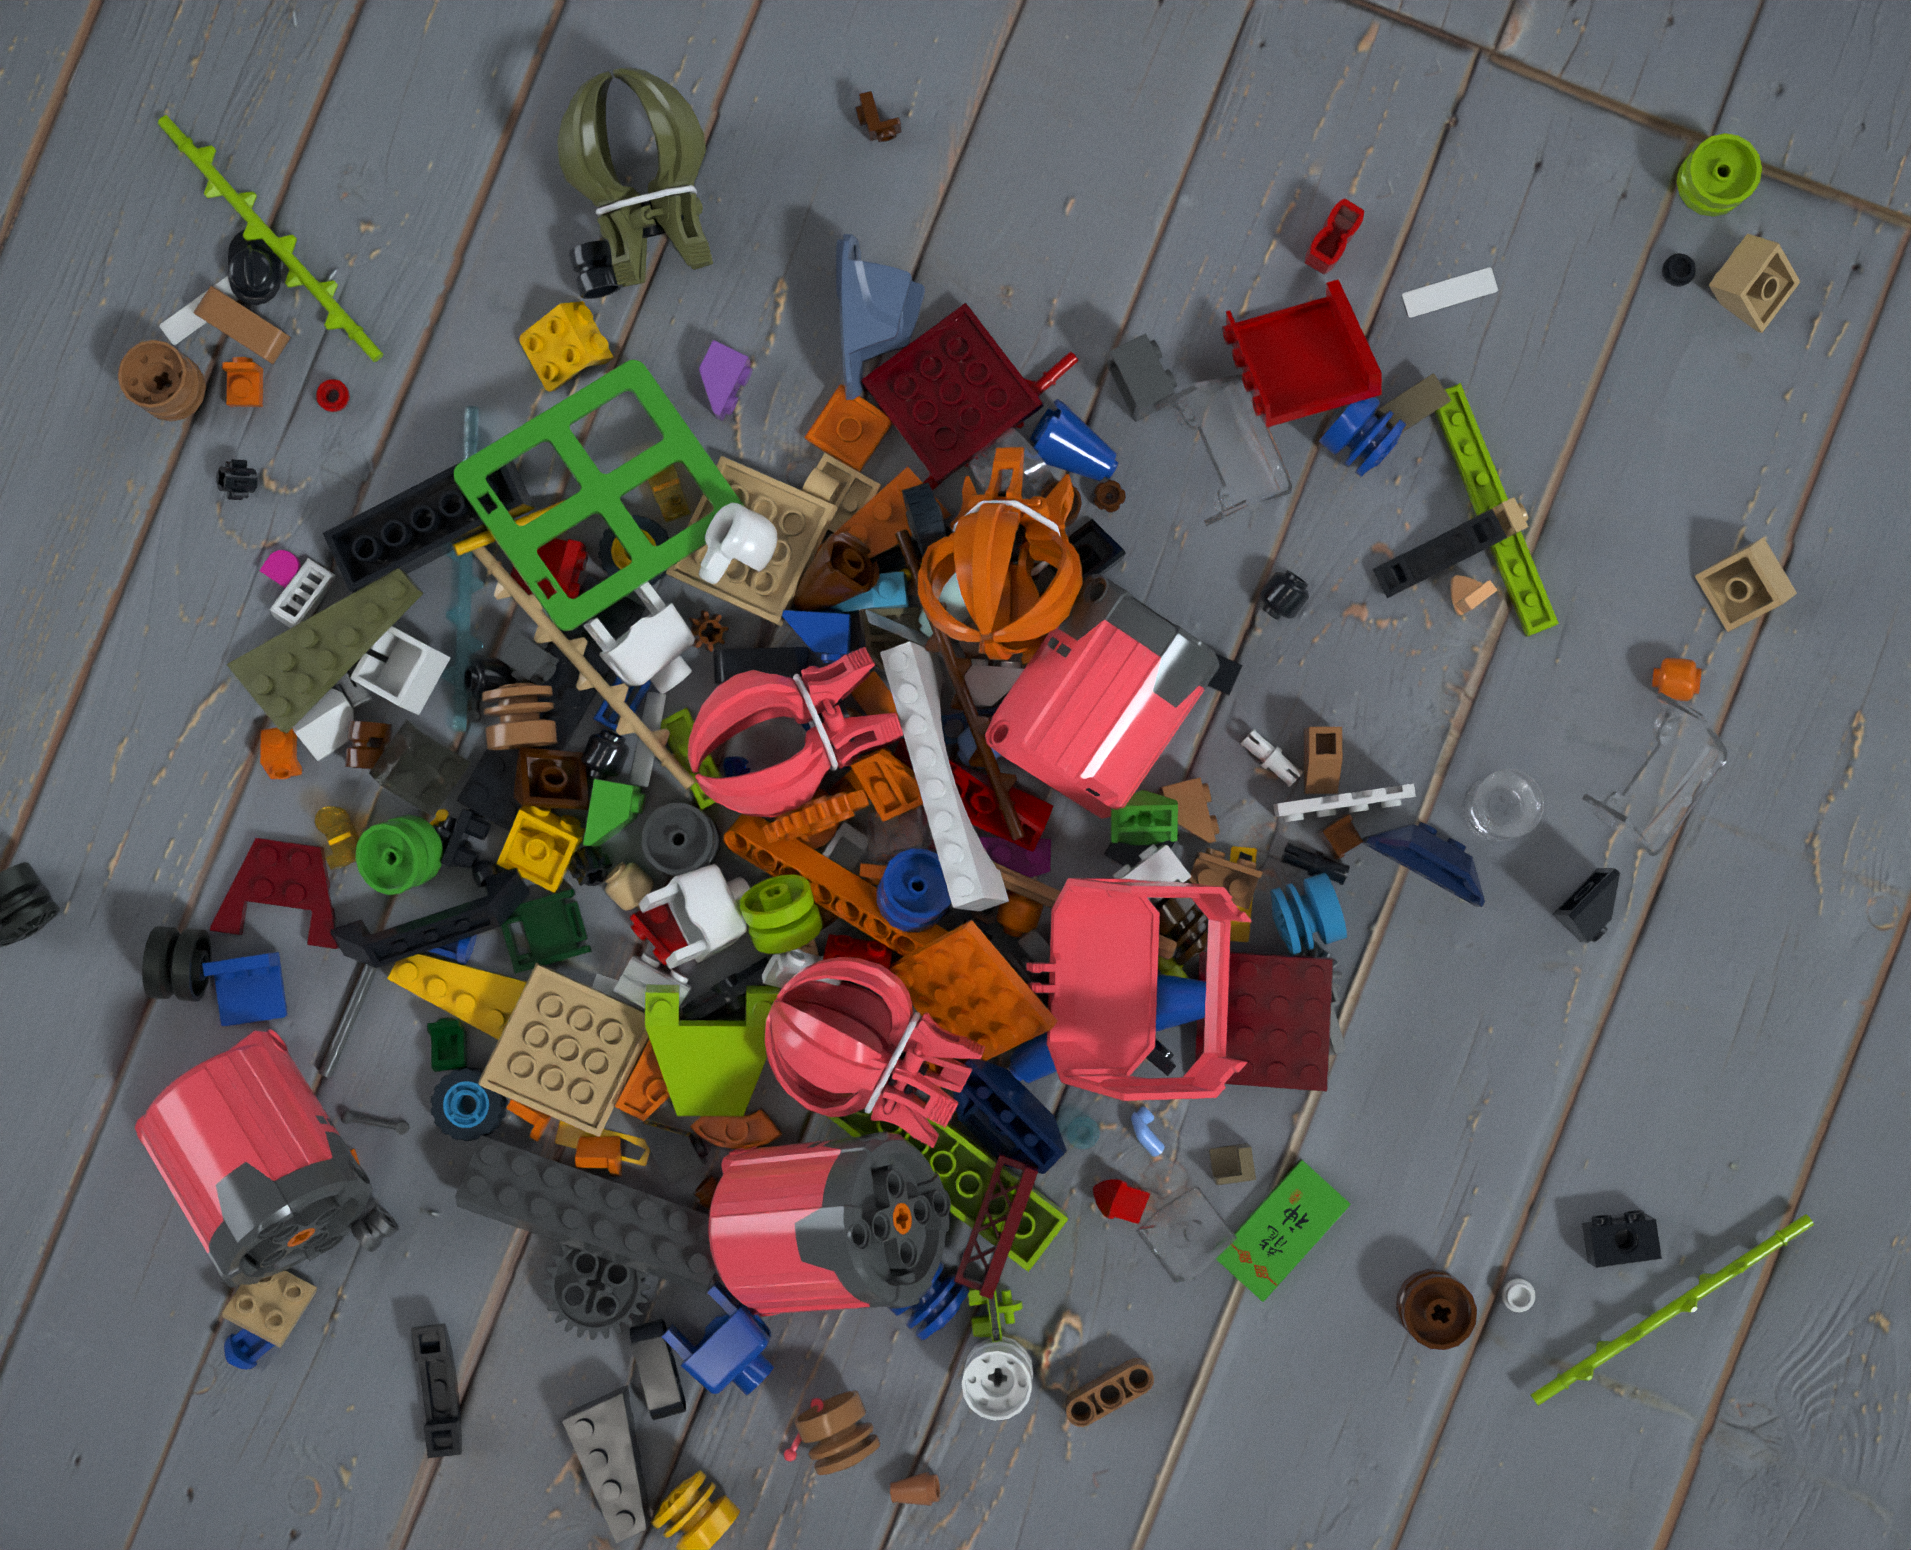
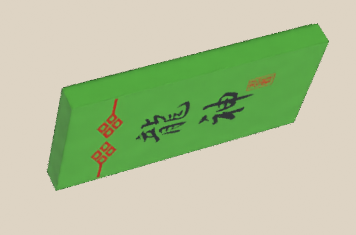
[1213,1159,1351,1302]

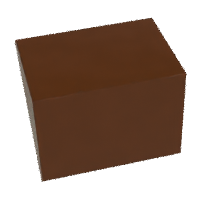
[513,747,589,810]

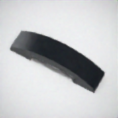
[1373,509,1507,598]
[411,1323,462,1458]

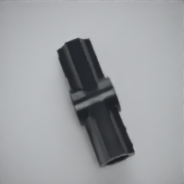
[681,956,771,1020]

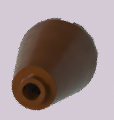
[793,532,879,612]

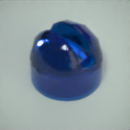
[723,756,751,777]

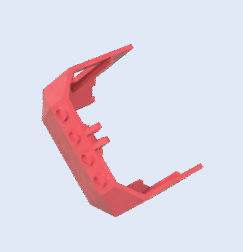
[1026,878,1252,1101]

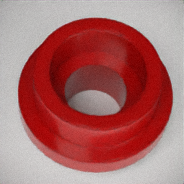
[316,379,350,412]

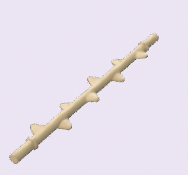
[471,546,696,790]

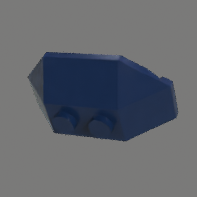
[1362,822,1485,907]
[953,1059,1067,1174]

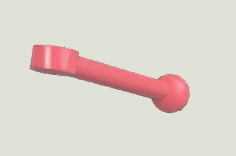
[784,1398,824,1462]

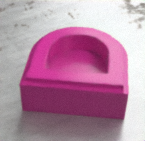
[259,550,301,588]

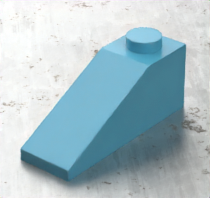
[821,571,910,614]

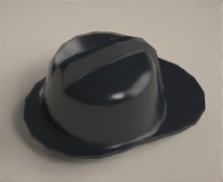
[228,229,281,305]

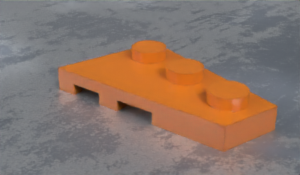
[615,1039,670,1121]

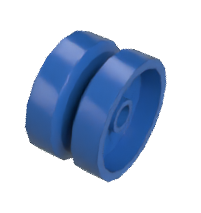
[876,848,951,932]

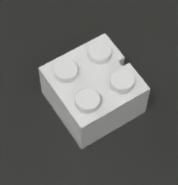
[350,626,451,715]

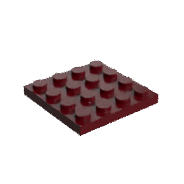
[861,303,1044,485]
[1195,950,1333,1092]

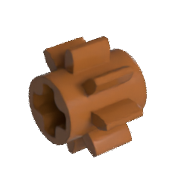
[689,610,729,652]

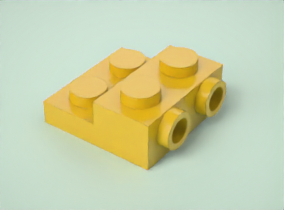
[496,806,586,893]

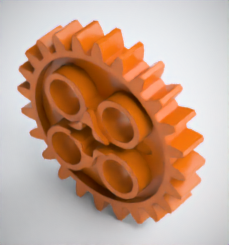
[763,790,869,843]

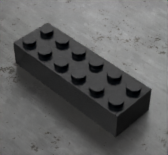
[323,461,535,593]

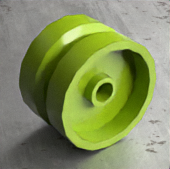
[1676,133,1762,217]
[740,874,823,954]

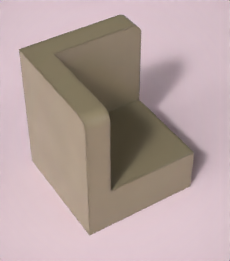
[1209,1143,1256,1185]

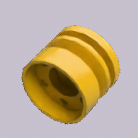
[651,1470,740,1550]

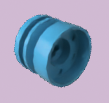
[1270,873,1347,955]

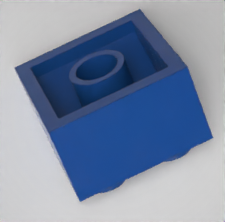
[782,610,852,664]

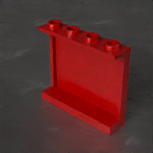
[1222,279,1382,428]

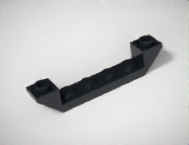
[330,867,529,968]

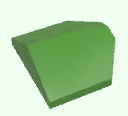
[1111,790,1178,845]

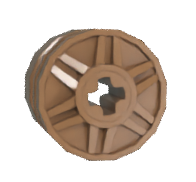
[118,340,206,422]
[482,683,558,750]
[794,1390,881,1475]

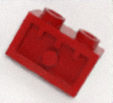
[629,903,688,965]

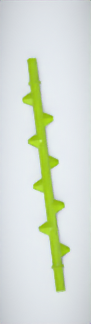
[158,115,384,362]
[1530,1214,1814,1406]

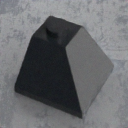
[1553,868,1620,943]

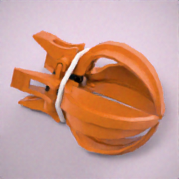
[917,447,1083,660]

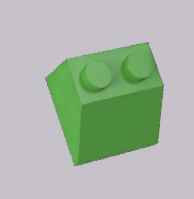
[583,779,646,846]

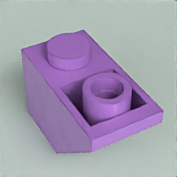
[699,340,753,421]

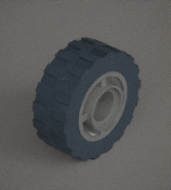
[902,482,947,557]

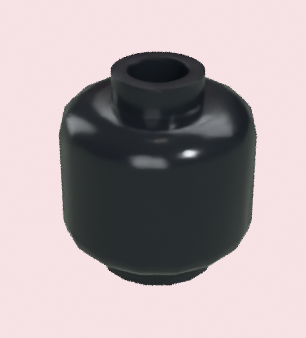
[1260,570,1309,620]
[464,658,516,700]
[581,729,630,780]

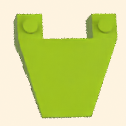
[645,984,780,1116]

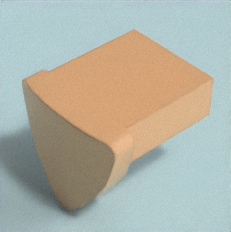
[1450,575,1497,616]

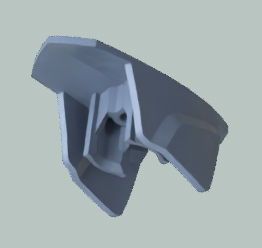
[836,234,925,400]

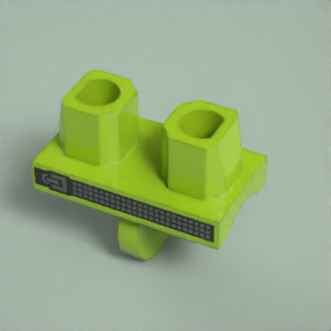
[967,1286,1023,1342]

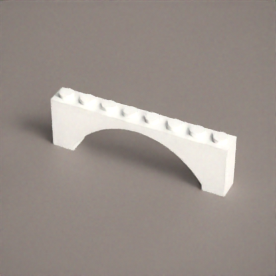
[880,641,1009,911]

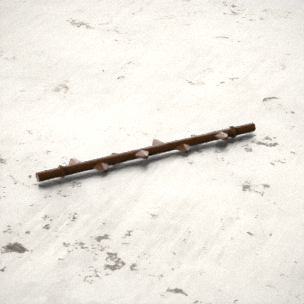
[895,530,1025,841]

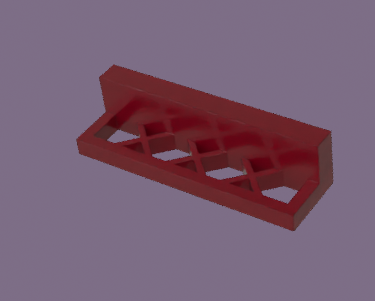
[954,1154,1038,1299]

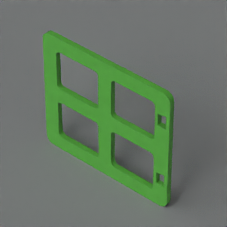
[454,360,744,631]

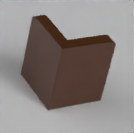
[1317,814,1364,859]

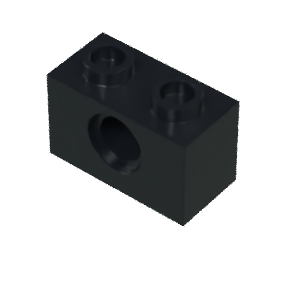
[1582,1210,1662,1268]

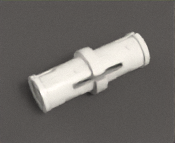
[1240,729,1303,787]

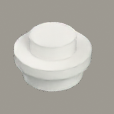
[1501,1278,1535,1312]

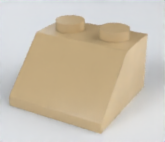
[1709,234,1800,333]
[1695,537,1797,632]

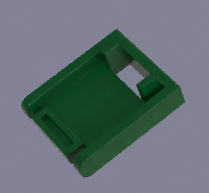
[501,889,592,974]

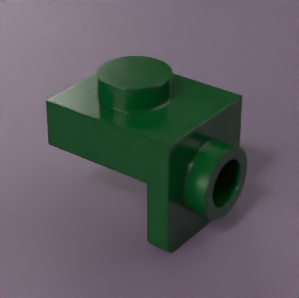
[427,1018,467,1072]

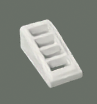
[269,558,336,628]

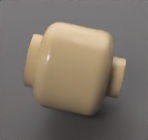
[604,862,654,911]

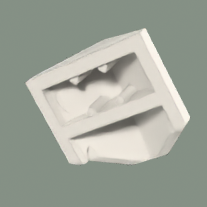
[293,688,354,761]

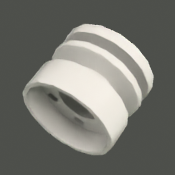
[962,1336,1033,1421]

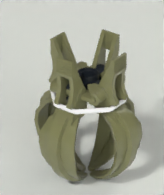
[557,67,713,287]

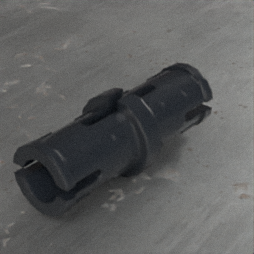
[1280,843,1350,885]

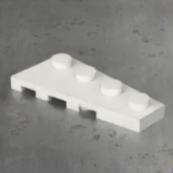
[1273,784,1416,822]

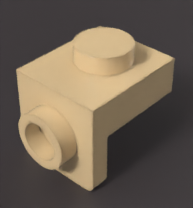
[1492,497,1528,538]

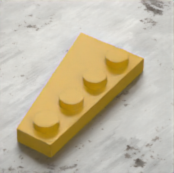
[387,953,527,1040]

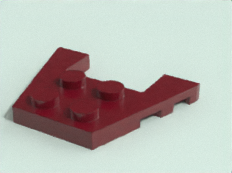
[210,838,339,949]

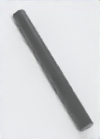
[319,964,377,1078]

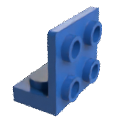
[202,952,288,1026]

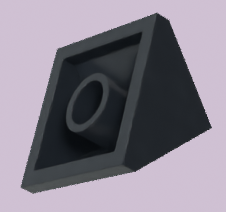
[1047,519,1126,582]

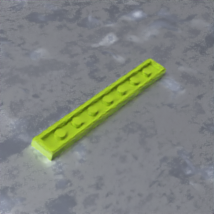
[1435,383,1559,637]

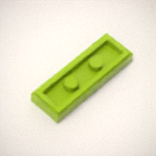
[660,707,723,810]

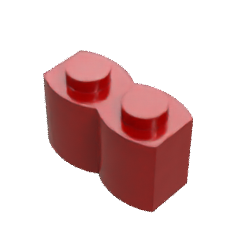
[1305,198,1364,275]

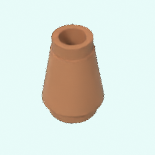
[890,1472,940,1506]

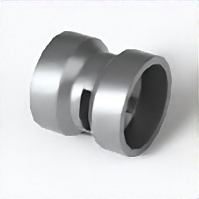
[351,1205,399,1252]

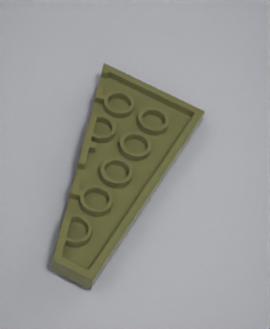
[226,568,424,733]

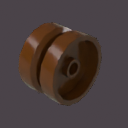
[1396,1269,1477,1350]

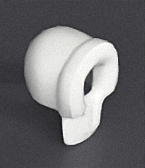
[699,502,778,584]

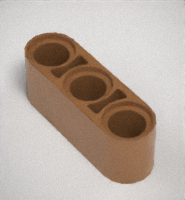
[193,286,291,365]
[1065,1358,1154,1427]

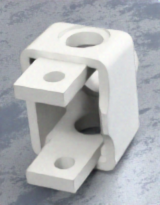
[583,582,695,694]
[638,864,750,969]

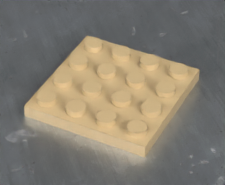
[665,456,837,627]
[478,963,648,1137]

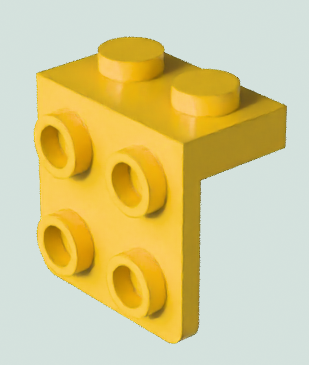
[519,301,614,392]

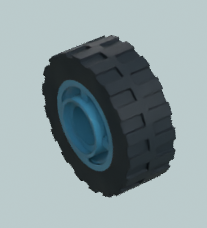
[430,1067,508,1141]

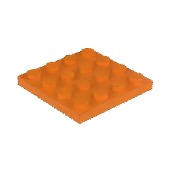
[889,920,1058,1064]

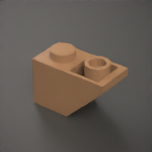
[1304,727,1343,794]
[1159,778,1219,843]

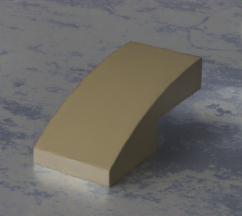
[1375,373,1451,433]

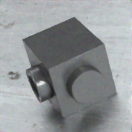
[499,632,559,686]

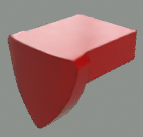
[1092,1179,1150,1224]

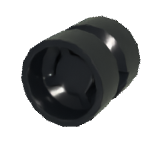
[569,240,622,299]

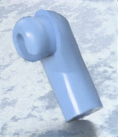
[1131,1106,1165,1157]

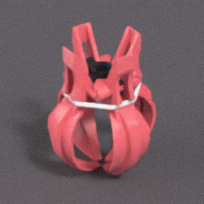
[688,647,903,817]
[765,957,985,1148]

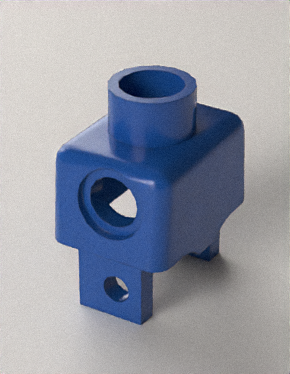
[662,1280,774,1396]

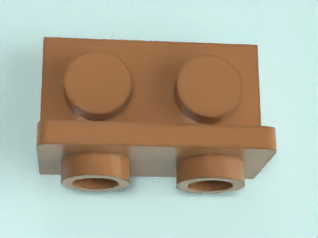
[1189,848,1263,909]

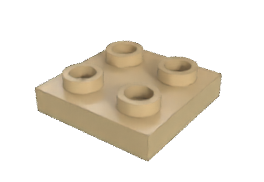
[801,453,882,533]
[222,1271,317,1348]

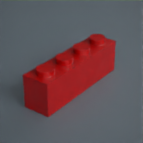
[948,758,1054,852]

